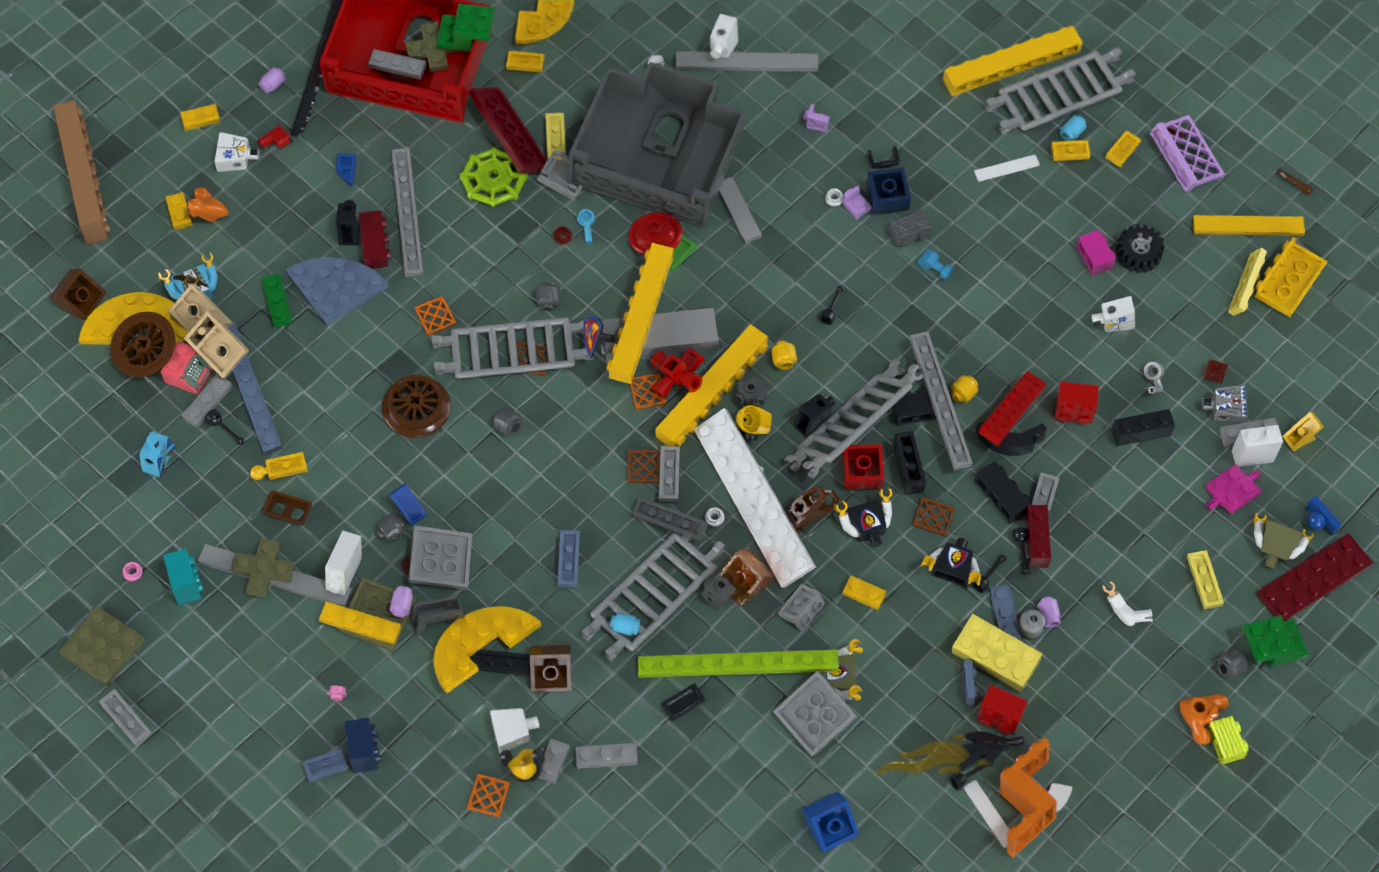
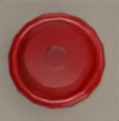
[628,212,683,256]

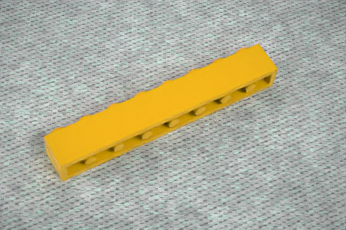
[943,26,1082,96]
[607,243,674,384]
[655,324,768,447]

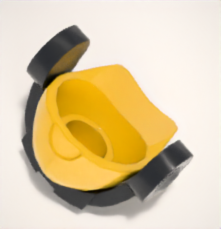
[735,399,772,441]
[500,748,545,782]

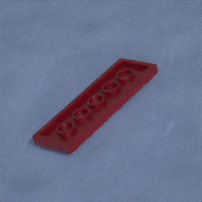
[468,87,548,173]
[1256,533,1374,622]

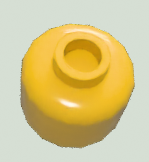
[771,341,797,370]
[950,375,978,403]

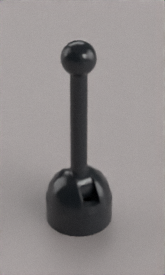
[819,285,844,325]
[205,409,244,445]
[1012,528,1030,575]
[972,555,1006,593]
[949,760,994,791]

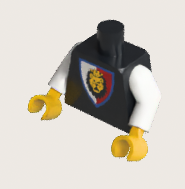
[833,488,892,548]
[921,538,981,587]

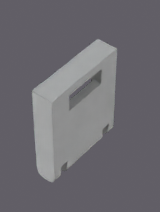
[537,150,583,201]

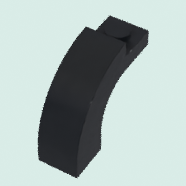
[976,419,1047,456]

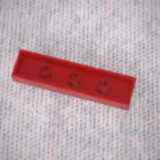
[978,371,1047,446]

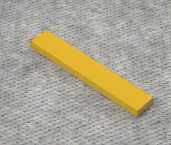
[1193,215,1305,236]

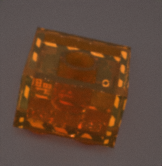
[719,548,775,606]

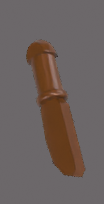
[1277,168,1313,194]

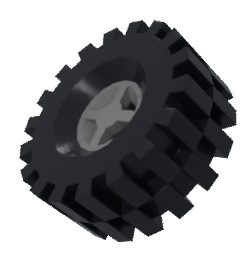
[1116,224,1165,273]

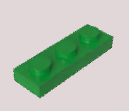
[262,274,293,329]

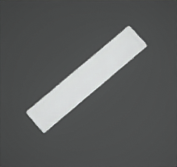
[974,155,1040,182]
[964,780,1009,848]

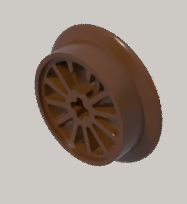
[110,312,176,377]
[382,375,451,438]

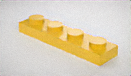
[319,601,401,645]

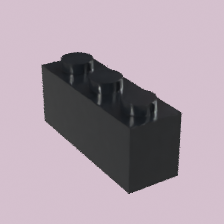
[892,388,954,426]
[1111,409,1175,447]
[893,431,926,495]
[975,461,1031,524]

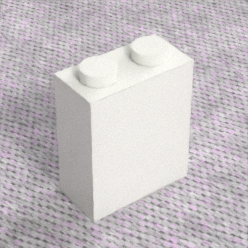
[1232,425,1283,467]
[325,531,362,595]

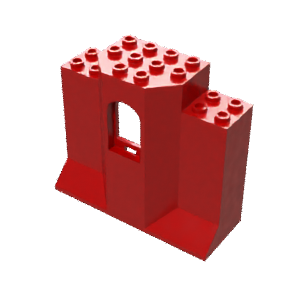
[320,0,493,123]

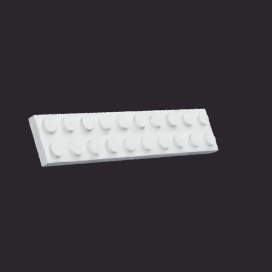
[694,408,816,589]

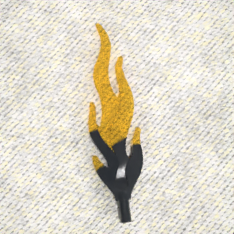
[876,731,1024,776]

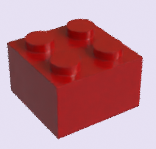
[1054,382,1099,424]
[842,444,885,490]
[977,685,1028,736]

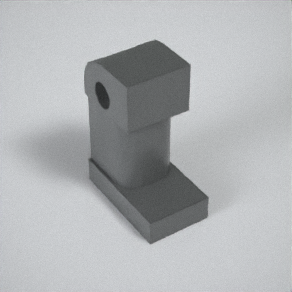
[410,595,464,635]

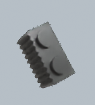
[888,209,932,247]

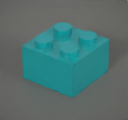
[163,548,203,605]

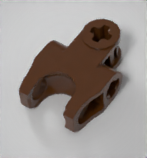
[785,486,839,534]

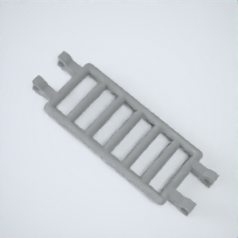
[985,47,1136,135]
[432,317,594,379]
[785,358,924,478]
[582,532,725,662]

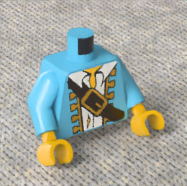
[158,253,218,307]

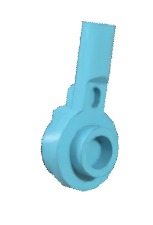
[577,209,595,244]

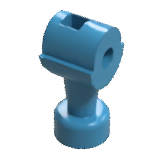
[917,249,954,280]

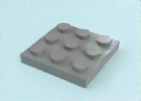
[408,525,472,590]
[773,671,858,757]

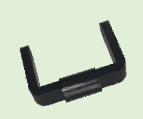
[868,146,900,169]

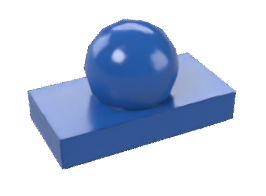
[389,483,428,526]
[1306,496,1341,536]

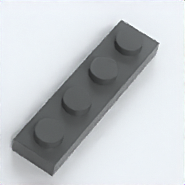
[632,497,709,542]

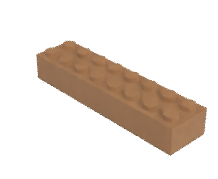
[53,100,110,245]

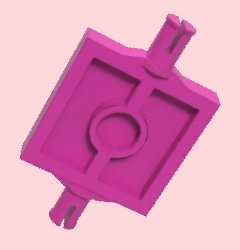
[1206,464,1261,515]

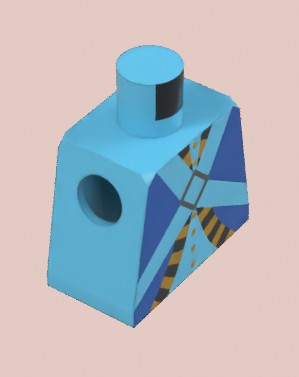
[139,431,175,477]

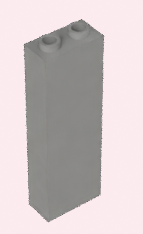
[600,308,719,362]

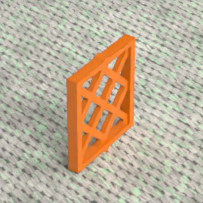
[414,296,456,336]
[630,373,667,410]
[467,774,510,818]

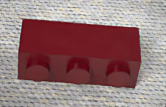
[359,210,391,269]
[1025,505,1051,568]

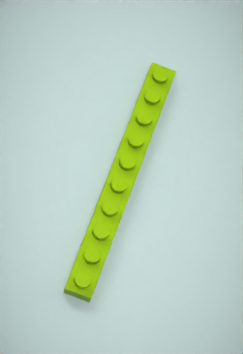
[638,650,839,678]

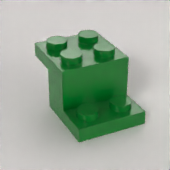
[437,4,495,52]
[1242,615,1309,668]

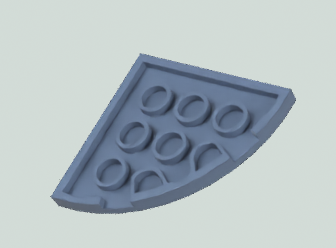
[285,257,389,326]

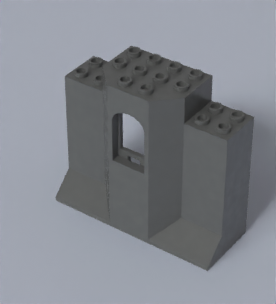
[568,62,746,229]

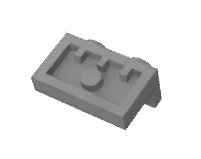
[778,584,825,632]

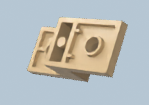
[169,284,249,378]

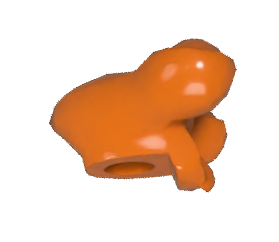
[188,187,228,222]
[1179,693,1229,745]

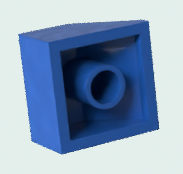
[802,792,859,853]

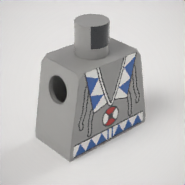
[1202,385,1248,425]

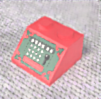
[161,341,213,395]

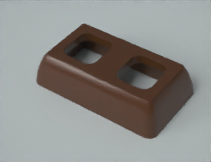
[263,490,312,526]

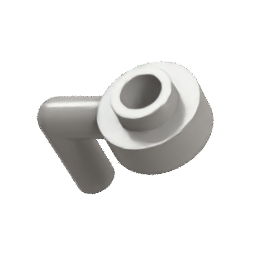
[1144,361,1165,394]

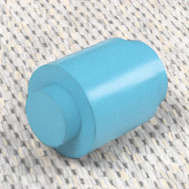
[1060,115,1086,141]
[610,612,641,636]

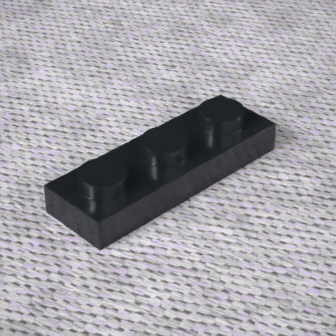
[469,649,530,676]

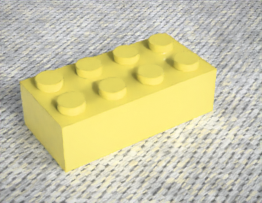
[952,614,1042,693]

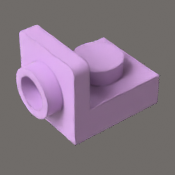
[804,104,830,133]
[843,186,871,219]

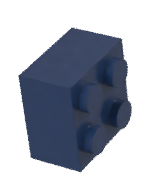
[866,167,911,214]
[345,717,381,773]

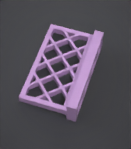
[1150,115,1225,193]

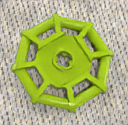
[459,147,528,207]

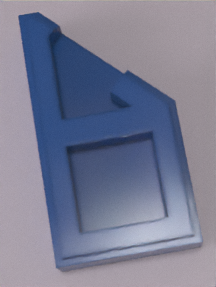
[336,154,356,186]

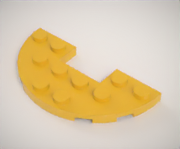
[515,0,574,44]
[78,292,190,346]
[434,606,541,693]

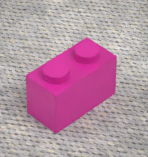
[1076,230,1116,275]

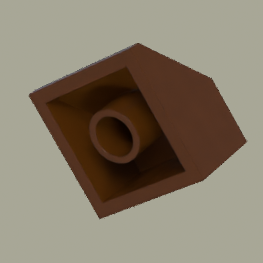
[49,268,107,321]
[530,645,571,692]

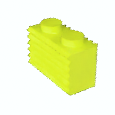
[1207,716,1248,765]

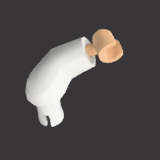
[1102,581,1153,626]

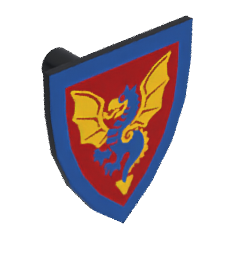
[583,316,615,358]

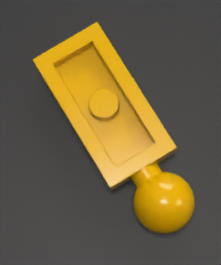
[250,452,308,480]

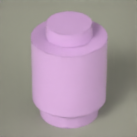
[258,67,285,94]
[390,586,413,618]
[1038,597,1061,628]

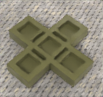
[406,21,460,72]
[232,538,295,598]

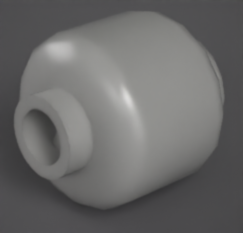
[1018,610,1046,639]

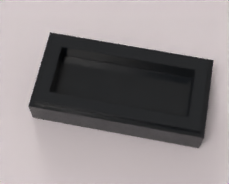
[661,683,706,722]

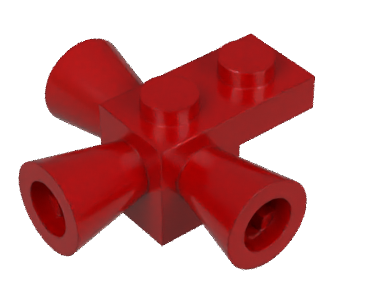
[651,348,704,399]

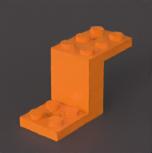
[1000,738,1057,858]

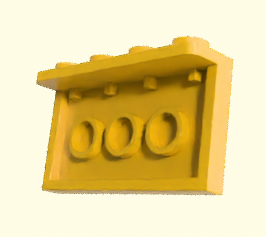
[1255,237,1328,317]

